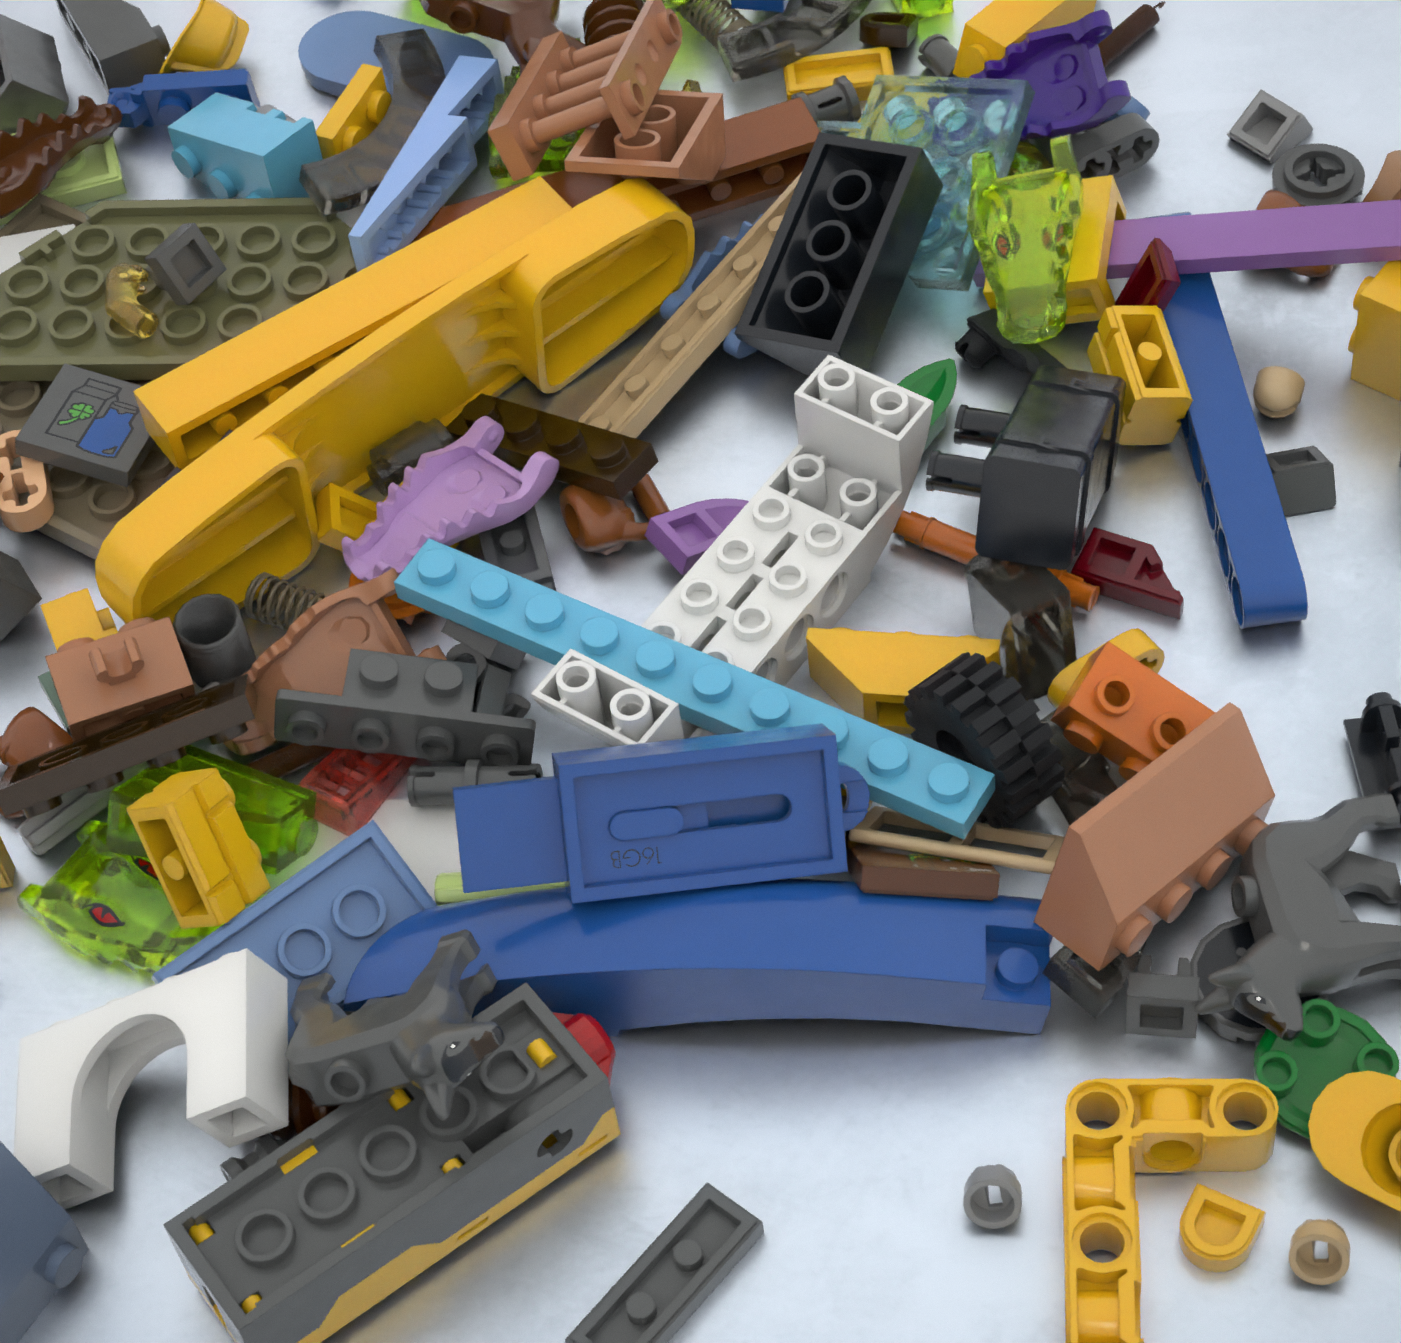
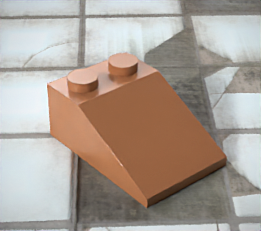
[564,90,726,185]

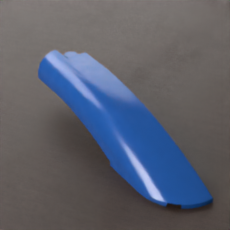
[344,878,1053,1037]

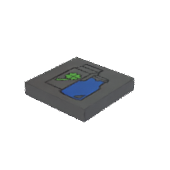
[15,363,155,487]

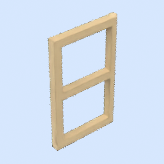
[848,806,1065,875]

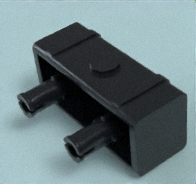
[925,365,1126,570]

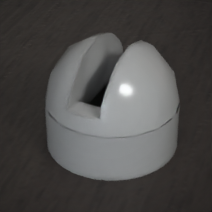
[963,1164,1022,1229]

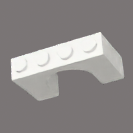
[13,948,289,1209]

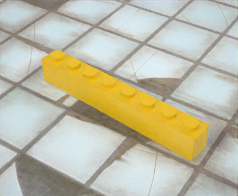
[133,176,572,470]

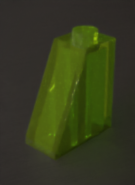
[106,745,318,875]

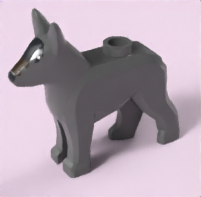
[1194,793,1401,1042]
[285,929,505,1120]

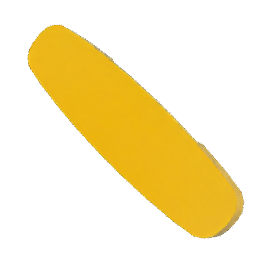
[95,178,695,626]

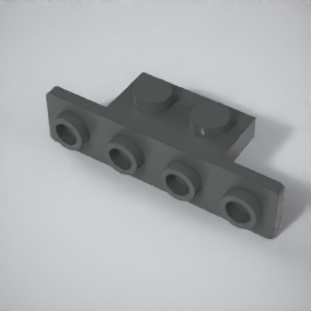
[274,648,536,766]

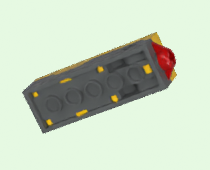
[163,982,620,1343]

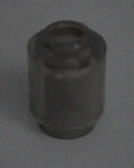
[367,418,455,496]

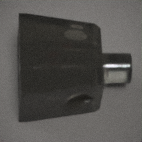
[964,554,1077,701]

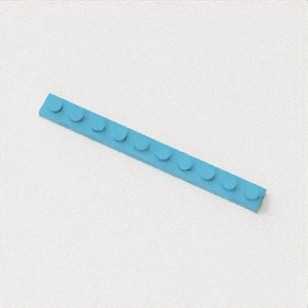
[394,538,995,840]

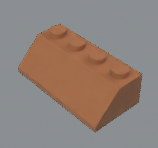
[1034,702,1275,971]

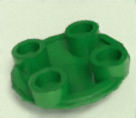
[1253,999,1399,1140]

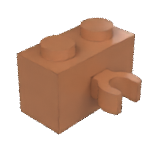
[45,617,195,741]

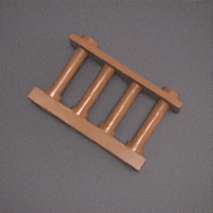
[487,0,682,181]

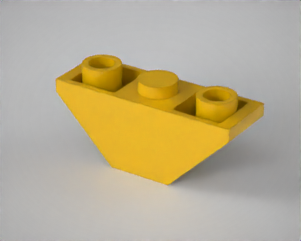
[806,627,1001,735]

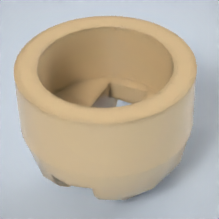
[1253,366,1305,419]
[1289,1219,1350,1285]

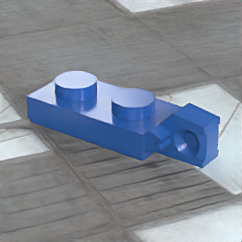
[107,68,261,128]

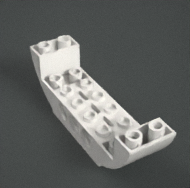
[531,354,934,746]

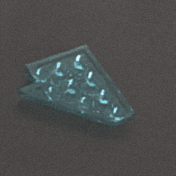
[817,75,1035,292]

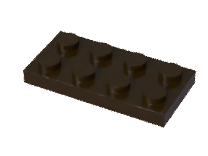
[0,673,258,818]

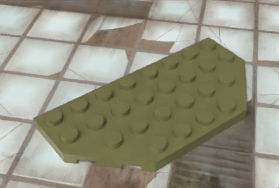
[0,197,357,381]

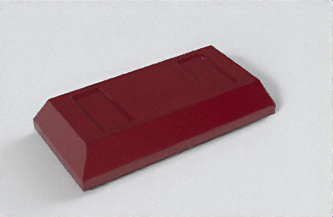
[1115,237,1181,312]

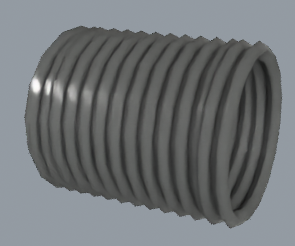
[173,594,257,688]

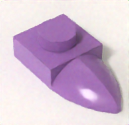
[645,498,749,575]

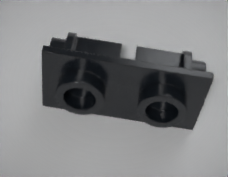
[1343,692,1401,831]

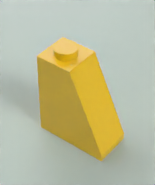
[952,0,1097,84]

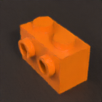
[1050,641,1216,781]

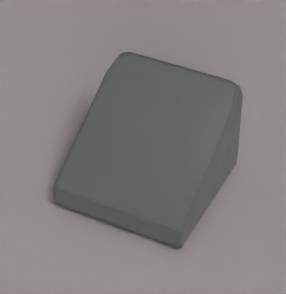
[1266,446,1336,516]

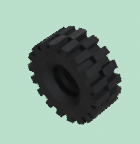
[904,652,1065,829]

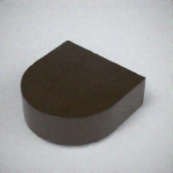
[859,12,918,48]

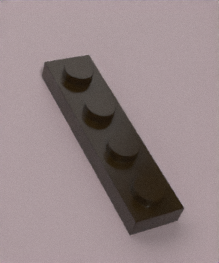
[444,393,659,500]

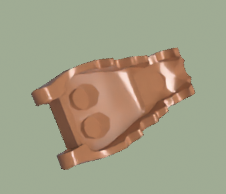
[223,568,447,756]

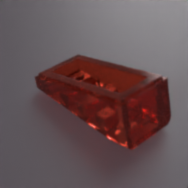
[295,748,419,836]

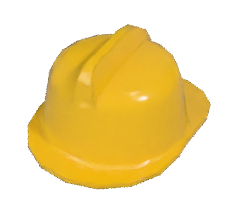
[159,0,249,74]
[1308,1071,1401,1211]

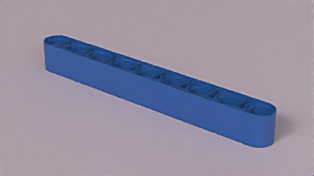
[1147,211,1308,629]

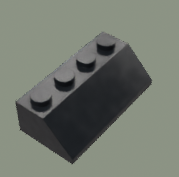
[734,132,943,376]

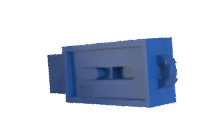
[452,723,870,904]

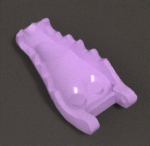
[341,416,559,582]

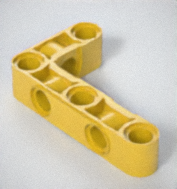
[1062,1077,1279,1343]

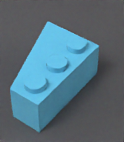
[167,92,334,204]

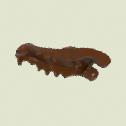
[0,95,123,219]

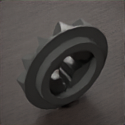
[1272,143,1365,206]

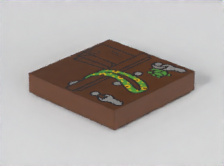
[845,836,1000,900]

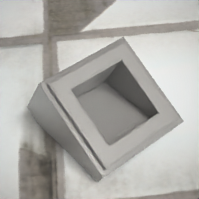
[1227,89,1313,164]

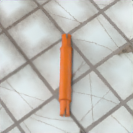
[893,510,1100,612]

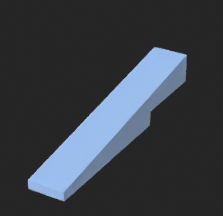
[348,56,506,272]

